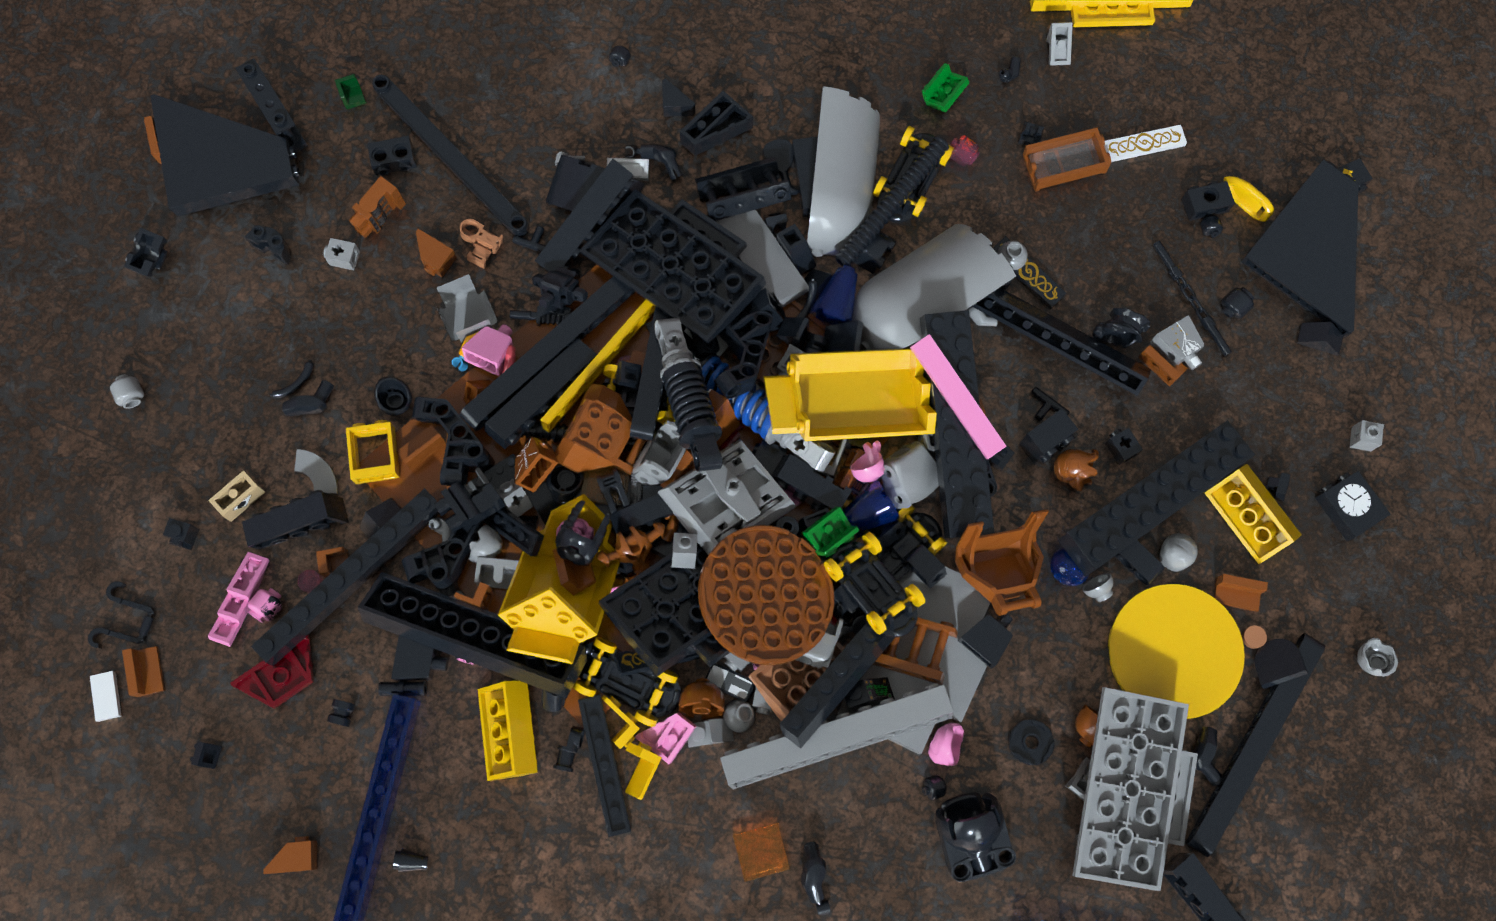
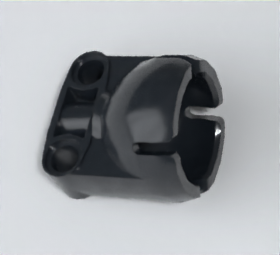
[935,792,1016,882]

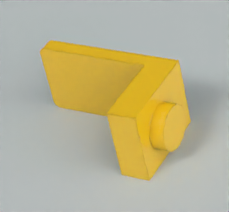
[601,695,640,749]
[625,742,662,800]

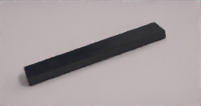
[578,694,631,837]

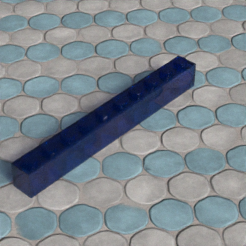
[333,694,421,921]

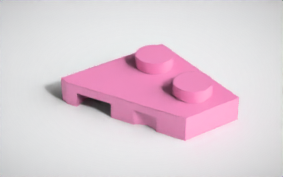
[635,712,697,764]

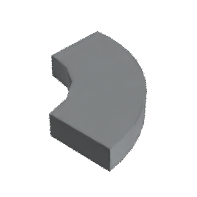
[294,449,339,495]

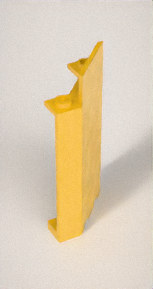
[763,349,937,441]

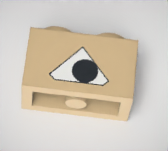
[208,470,265,522]

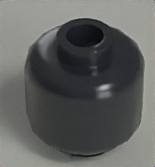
[1221,287,1254,319]

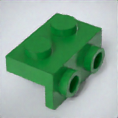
[922,63,969,112]
[802,507,859,557]

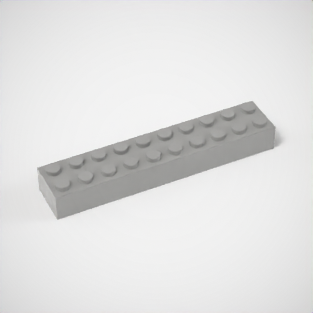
[720,683,954,789]

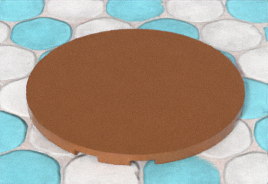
[698,525,834,665]

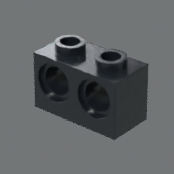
[367,136,417,176]

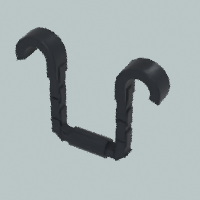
[88,581,155,649]

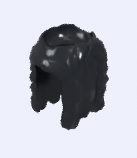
[555,500,610,566]

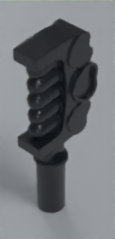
[510,305,572,326]

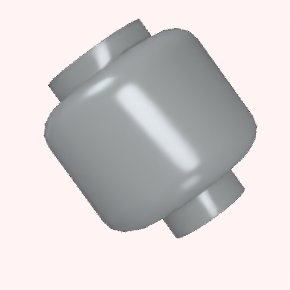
[110,374,144,408]

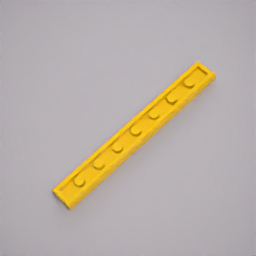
[540,300,655,433]

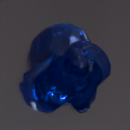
[1050,547,1090,586]

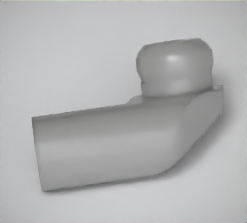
[969,306,997,326]
[429,517,452,542]

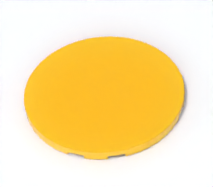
[1108,584,1245,719]

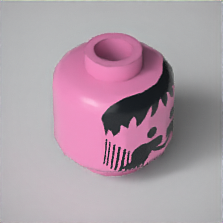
[248,588,283,623]

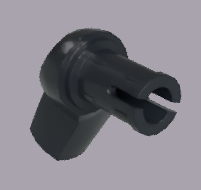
[282,380,335,416]
[1193,727,1224,786]

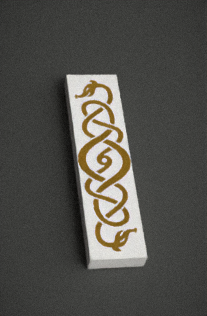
[1104,125,1187,162]

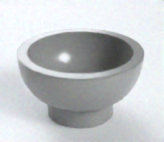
[997,241,1028,270]
[1082,573,1113,602]
[723,699,755,733]

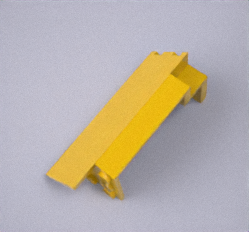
[498,494,620,664]

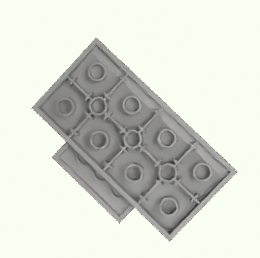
[837,567,991,755]
[1072,687,1198,891]

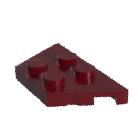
[230,634,314,709]

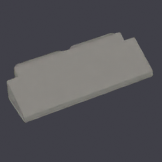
[715,210,809,307]

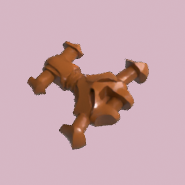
[596,522,665,584]

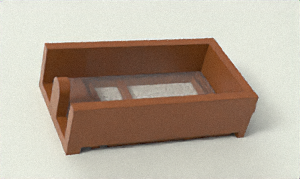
[1023,127,1111,191]

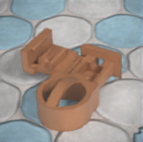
[460,219,503,269]

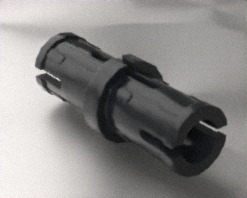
[378,680,427,698]

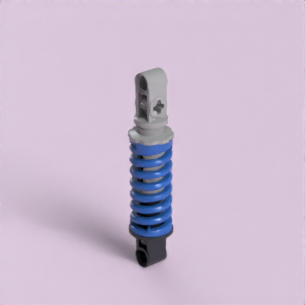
[686,343,836,472]

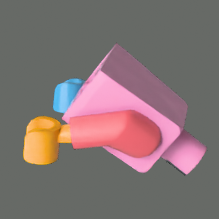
[452,325,516,376]

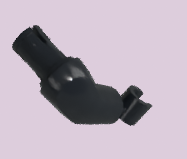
[625,144,683,180]
[801,841,831,916]

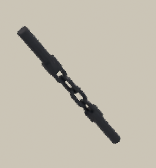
[1153,241,1232,356]

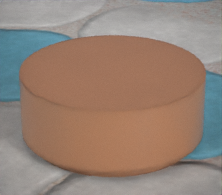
[1242,625,1267,649]

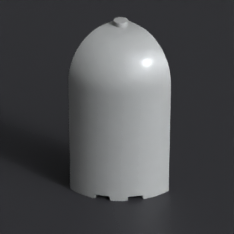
[807,86,880,257]
[852,224,1016,351]

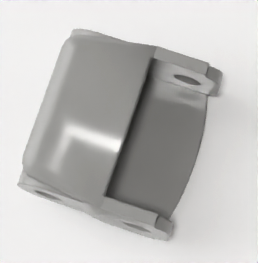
[632,420,686,486]
[881,441,939,509]
[795,618,843,668]

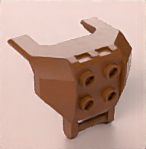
[554,384,649,475]
[955,509,1049,616]

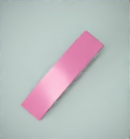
[208,552,269,647]

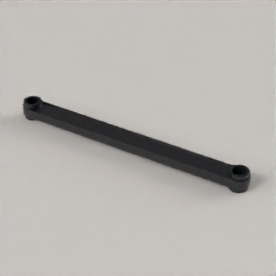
[372,74,529,237]

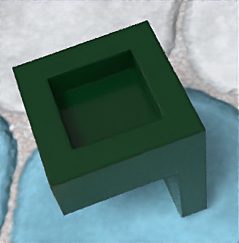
[335,74,366,109]

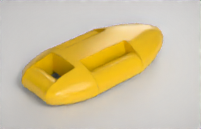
[1223,176,1274,222]

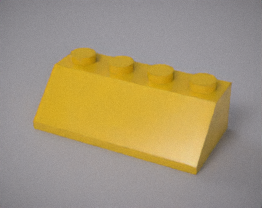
[1205,464,1302,564]
[477,681,538,781]

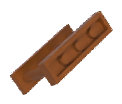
[872,617,958,685]

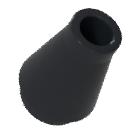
[392,849,428,873]

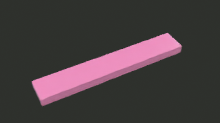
[910,334,1006,460]

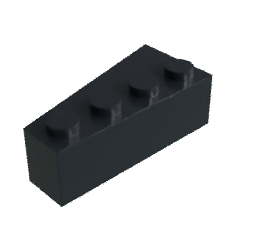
[242,490,349,549]
[1163,853,1246,921]

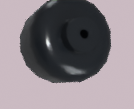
[608,45,631,67]
[1200,215,1223,238]
[922,775,947,800]

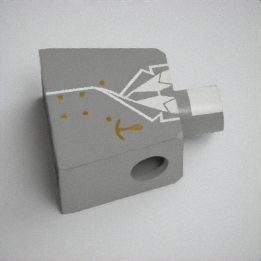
[1149,315,1204,370]

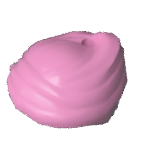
[928,723,964,766]

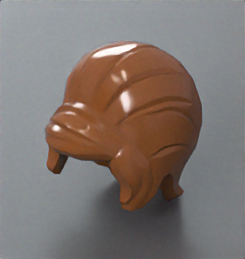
[1053,449,1099,492]

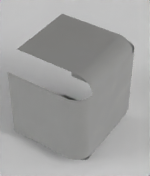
[433,274,497,343]

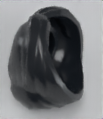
[374,376,412,416]
[546,464,584,504]

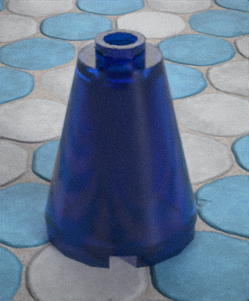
[810,265,858,325]
[842,480,899,533]

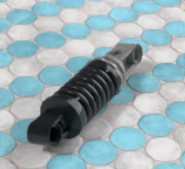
[655,318,722,472]

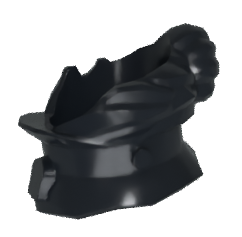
[1092,308,1151,349]

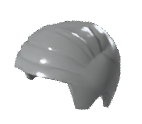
[469,525,503,564]
[1159,533,1198,572]
[1357,638,1398,677]

